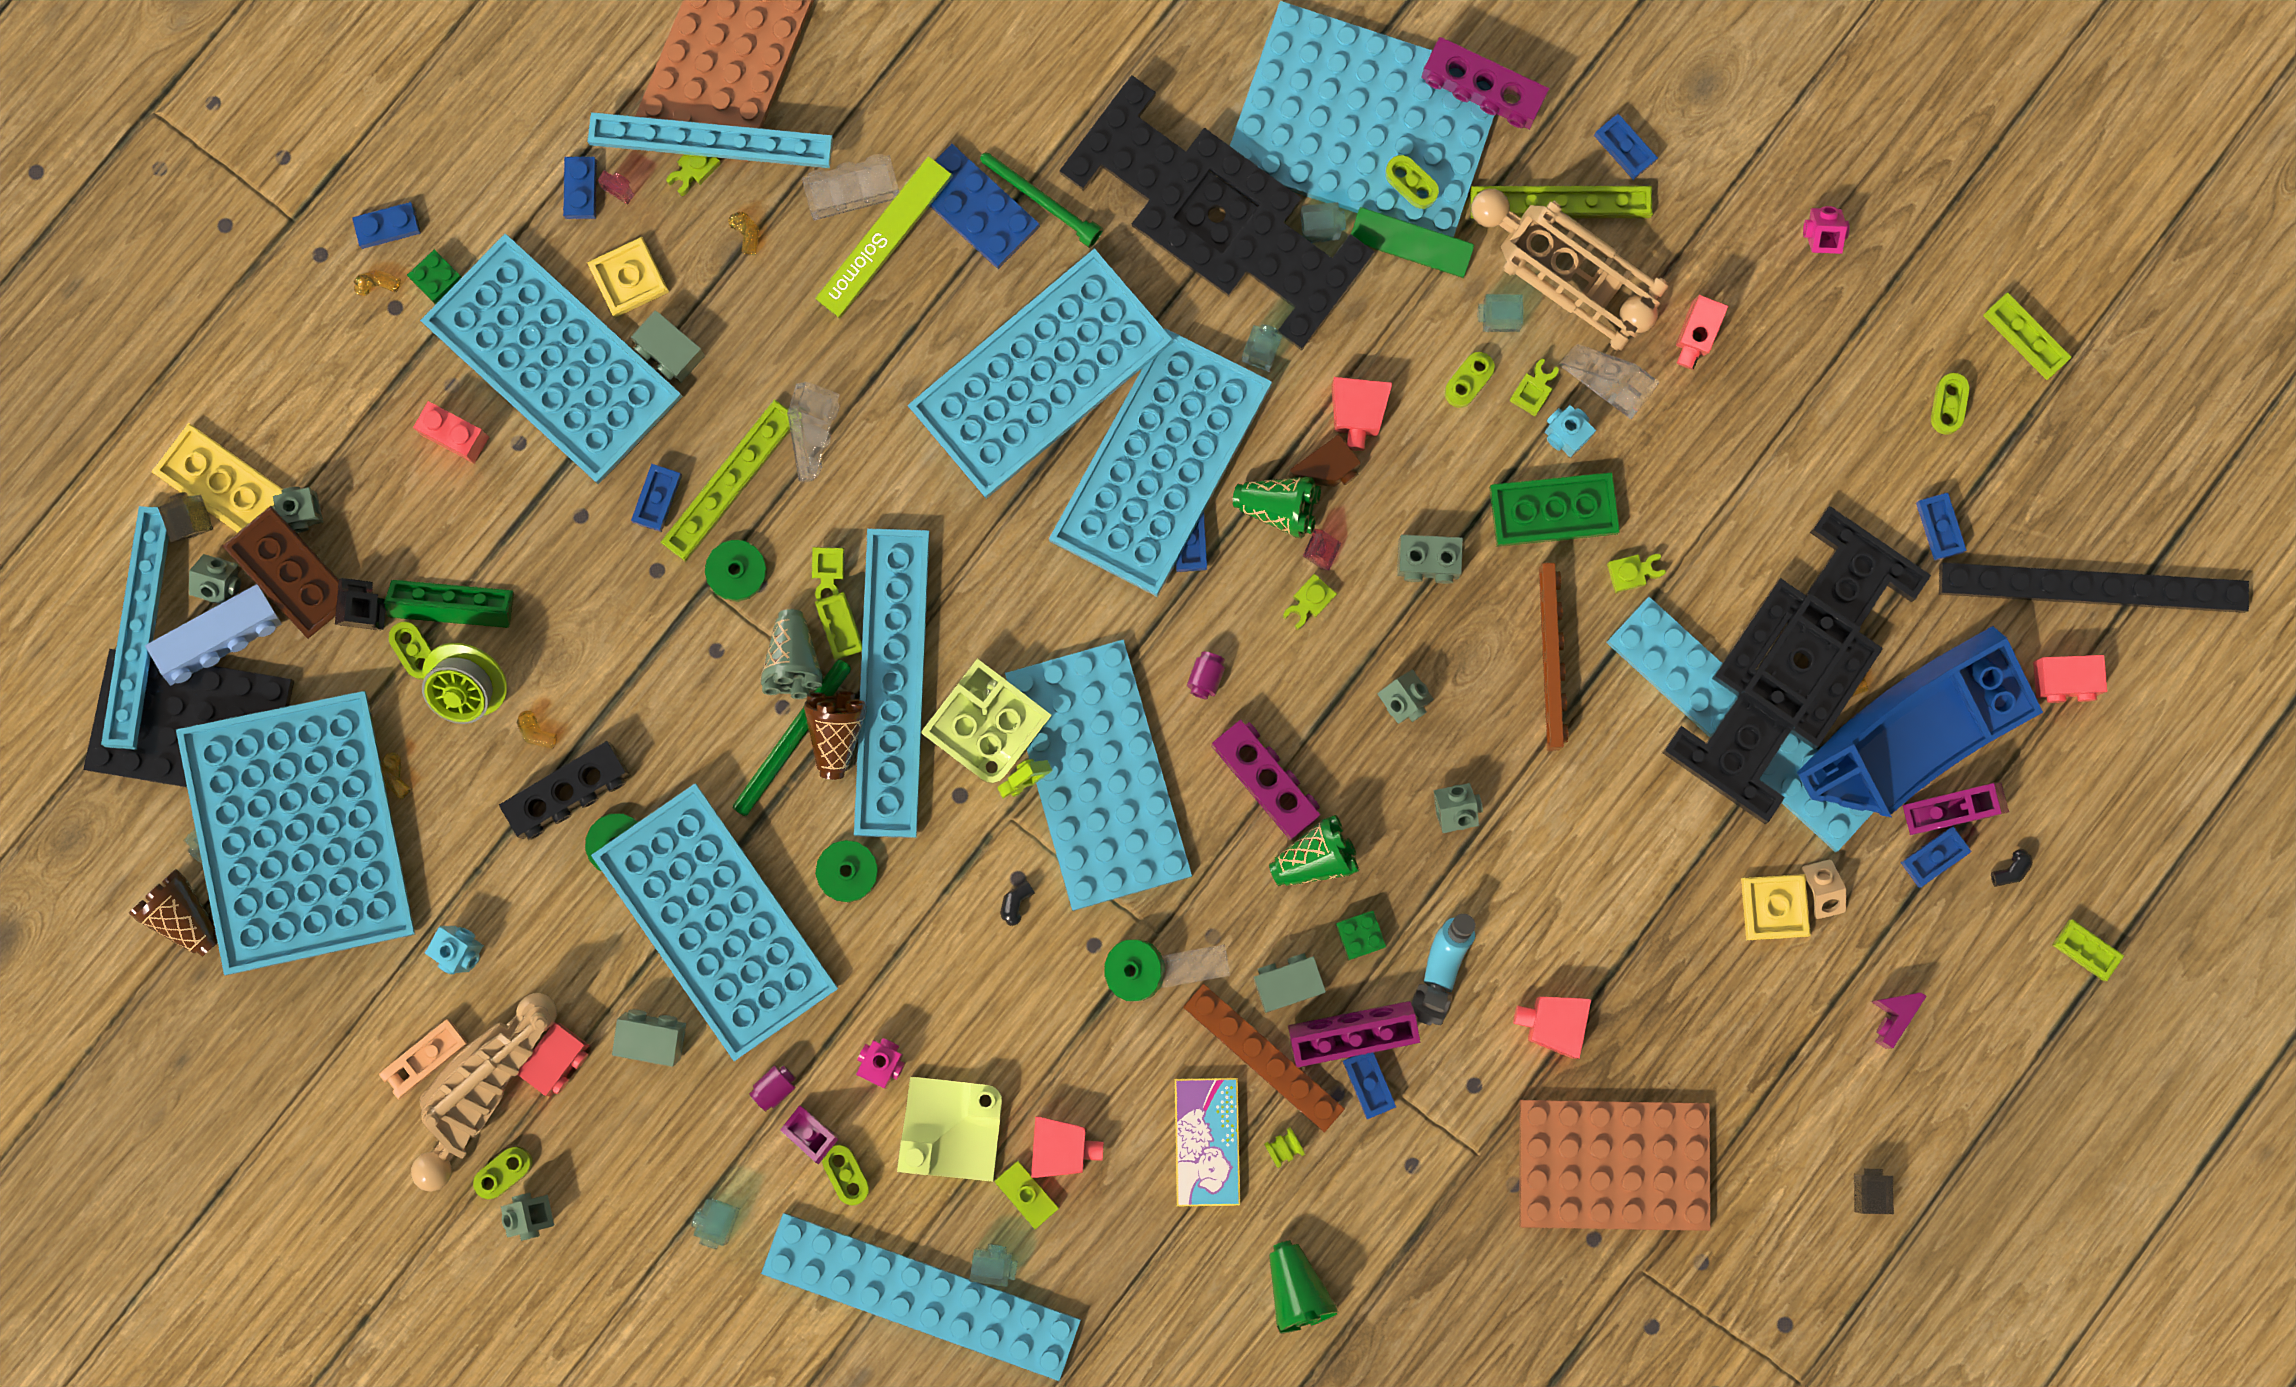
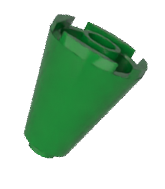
[1269,1240,1338,1334]

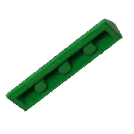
[1351,207,1475,278]
[384,580,514,628]

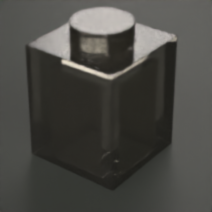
[158,492,213,542]
[1854,1168,1894,1214]

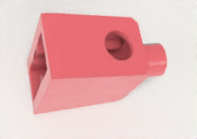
[1676,295,1728,370]
[1331,377,1392,451]
[1513,997,1591,1059]
[1031,1116,1104,1178]

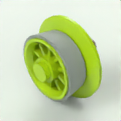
[422,643,507,724]

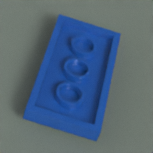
[930,144,1040,269]

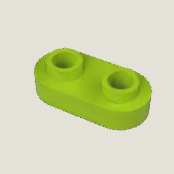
[1385,155,1439,209]
[1444,352,1495,408]
[1931,373,1969,435]
[388,622,432,680]
[822,1145,869,1205]
[473,1147,532,1199]

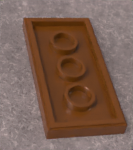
[222,505,339,639]

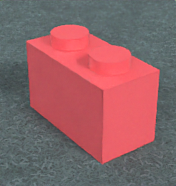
[413,401,490,464]
[2033,655,2107,703]
[517,1022,590,1096]

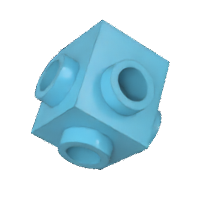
[1544,405,1596,458]
[425,926,484,975]

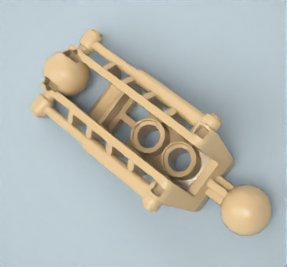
[1471,189,1669,351]
[411,993,557,1192]

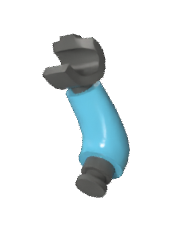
[1411,914,1476,1026]

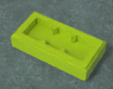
[815,592,862,660]
[2052,919,2124,981]
[994,1161,1059,1229]

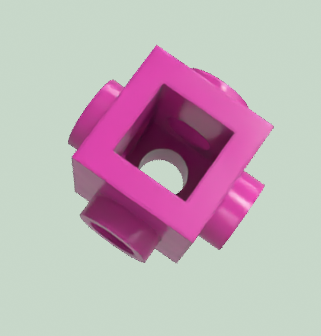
[1803,206,1850,254]
[856,1038,905,1089]

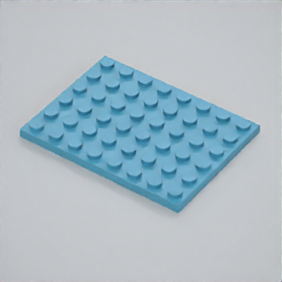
[1230,1,1494,237]
[176,691,416,975]

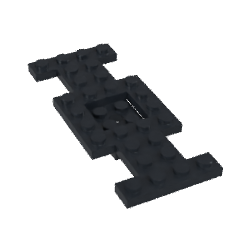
[1059,75,1375,351]
[1662,506,1931,824]

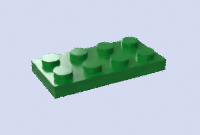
[1489,472,1620,547]

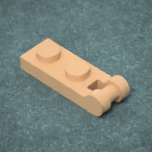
[379,1019,469,1100]

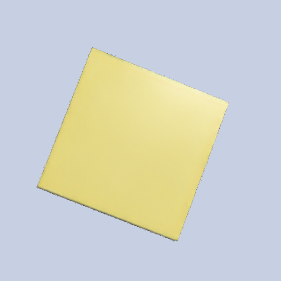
[587,237,669,318]
[1741,874,1811,941]

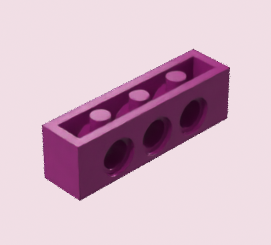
[1421,37,1549,130]
[1211,719,1320,841]
[1288,1001,1421,1067]

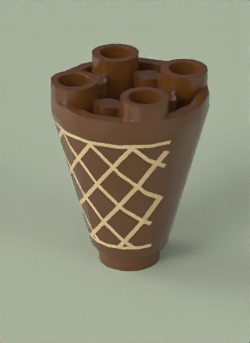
[804,691,867,780]
[129,869,218,957]

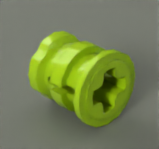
[1264,1127,1305,1168]

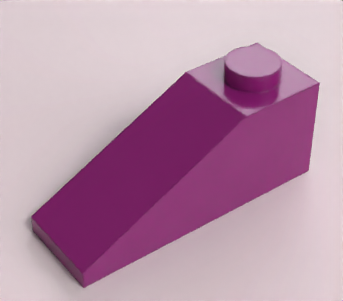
[1902,782,2009,835]

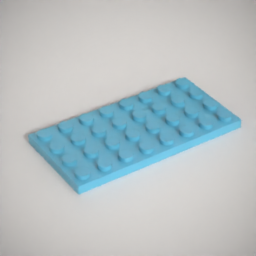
[420,234,683,484]
[908,248,1173,499]
[1049,328,1272,597]
[1005,640,1192,911]
[591,783,839,1061]

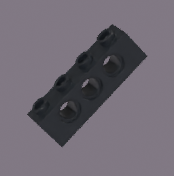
[499,741,631,840]

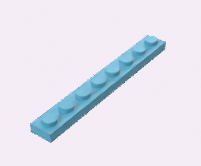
[587,112,833,168]
[101,506,173,749]

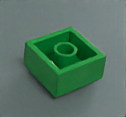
[407,249,462,305]
[1335,911,1386,961]

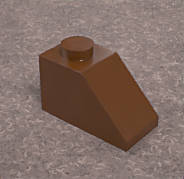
[1288,434,1361,487]

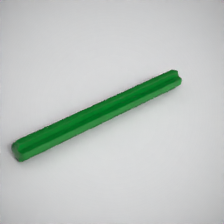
[732,659,851,816]

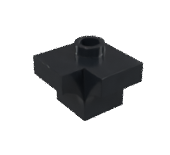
[335,578,386,631]

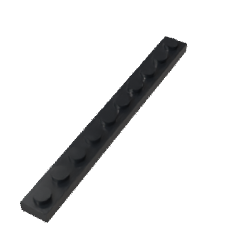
[1939,563,2249,613]

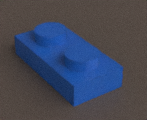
[1594,114,1658,180]
[563,157,597,219]
[352,202,421,249]
[631,463,682,532]
[1916,493,1967,561]
[1176,512,1207,572]
[1900,826,1972,888]
[1342,1052,1396,1119]

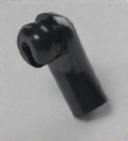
[1991,849,2033,887]
[1000,881,1035,926]

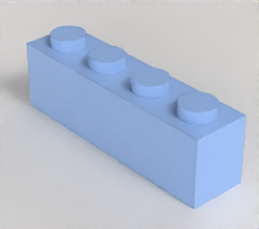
[145,584,282,686]

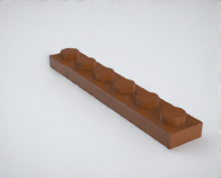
[1539,563,1568,751]
[1183,984,1345,1133]

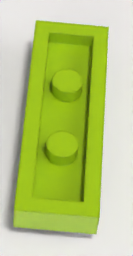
[1983,292,2072,380]

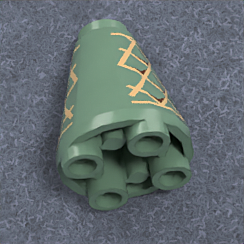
[761,609,823,699]

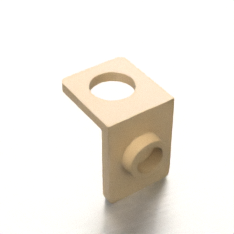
[1802,860,1846,919]

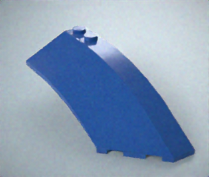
[1797,626,2043,818]

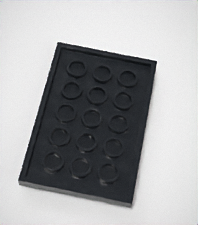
[83,649,294,788]

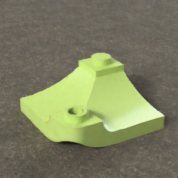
[921,658,1052,783]
[897,1076,1002,1182]

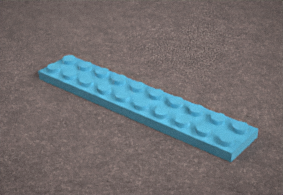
[854,529,930,838]
[1606,597,1873,852]
[761,1213,1081,1381]

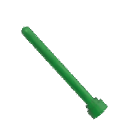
[980,152,1103,248]

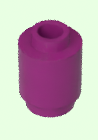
[1187,651,1225,700]
[749,1065,796,1112]

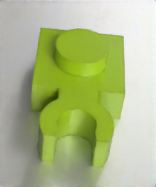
[666,154,721,197]
[1509,358,1559,416]
[812,547,845,600]
[1607,554,1666,593]
[1283,574,1337,630]
[997,759,1053,799]

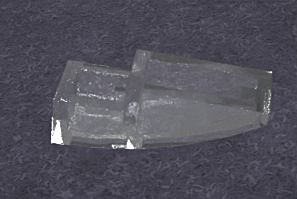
[1133,945,1230,989]

